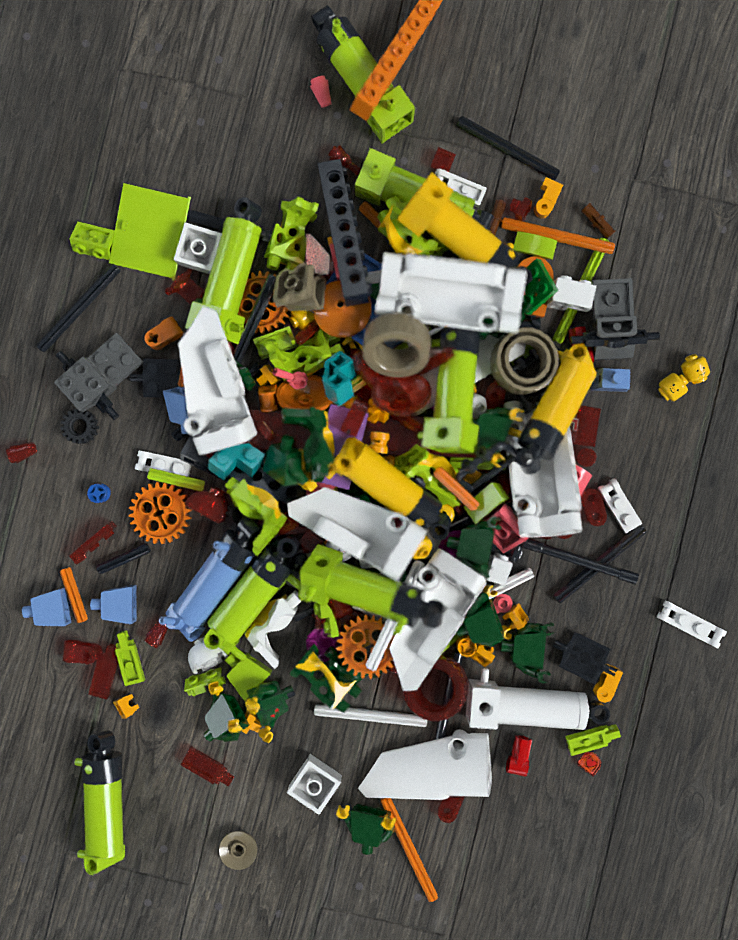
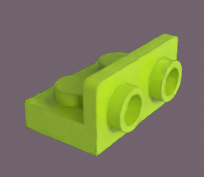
[70,222,115,260]

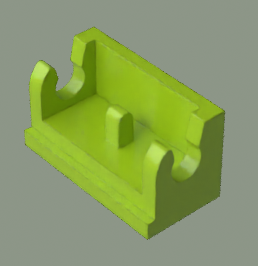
[253,326,298,360]
[464,483,509,524]

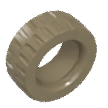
[363,313,431,377]
[490,327,559,395]

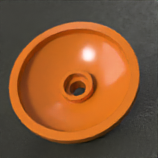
[313,280,372,338]
[276,375,332,410]

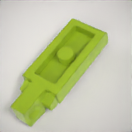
[115,630,145,686]
[565,724,621,756]

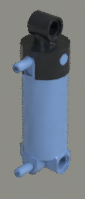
[159,517,262,642]

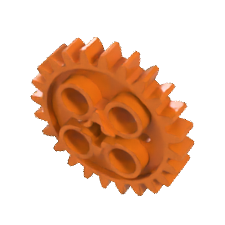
[238,271,290,334]
[128,482,192,544]
[336,614,395,679]

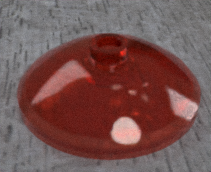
[371,373,432,416]

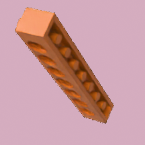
[350,0,443,121]

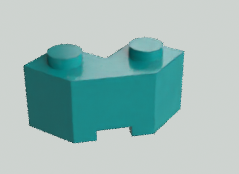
[322,351,356,407]
[208,443,265,480]

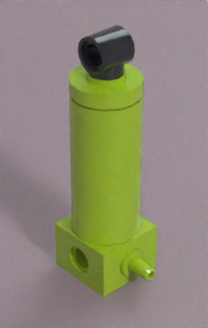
[355,148,495,231]
[185,197,262,344]

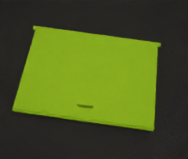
[109,183,191,281]

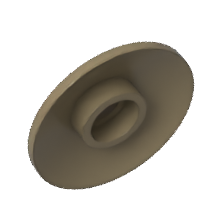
[219,831,258,870]

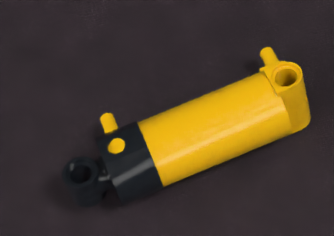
[508,344,596,475]
[326,437,451,540]

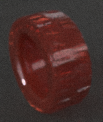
[403,654,469,722]

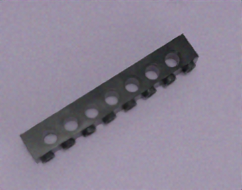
[318,159,372,307]
[180,435,307,509]

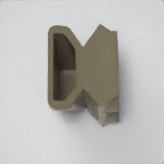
[273,263,326,311]

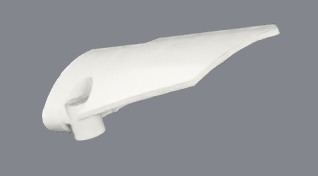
[179,306,257,455]
[358,729,492,800]

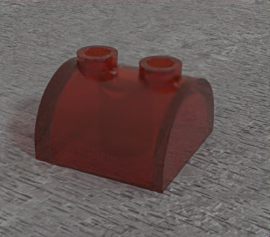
[184,487,229,524]

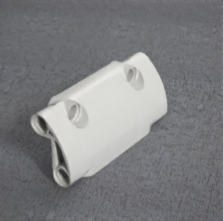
[376,253,527,333]
[503,401,582,537]

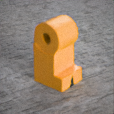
[534,177,563,219]
[593,664,623,703]

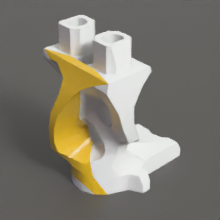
[244,590,301,669]

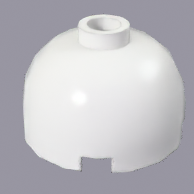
[188,637,228,674]

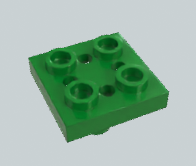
[522,258,559,315]

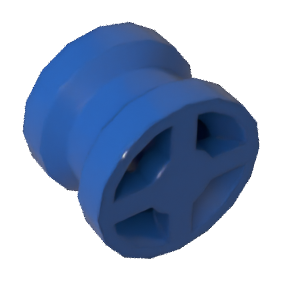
[87,484,111,503]

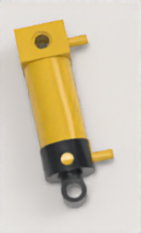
[397,173,533,288]

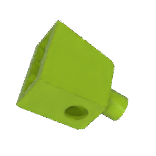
[224,653,272,700]

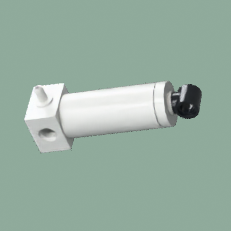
[466,668,610,730]

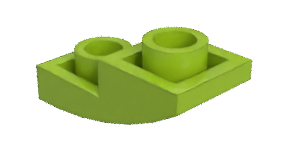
[513,231,557,260]
[314,603,339,637]

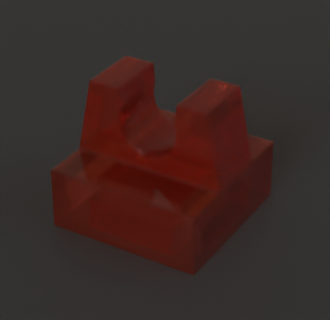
[510,197,532,221]

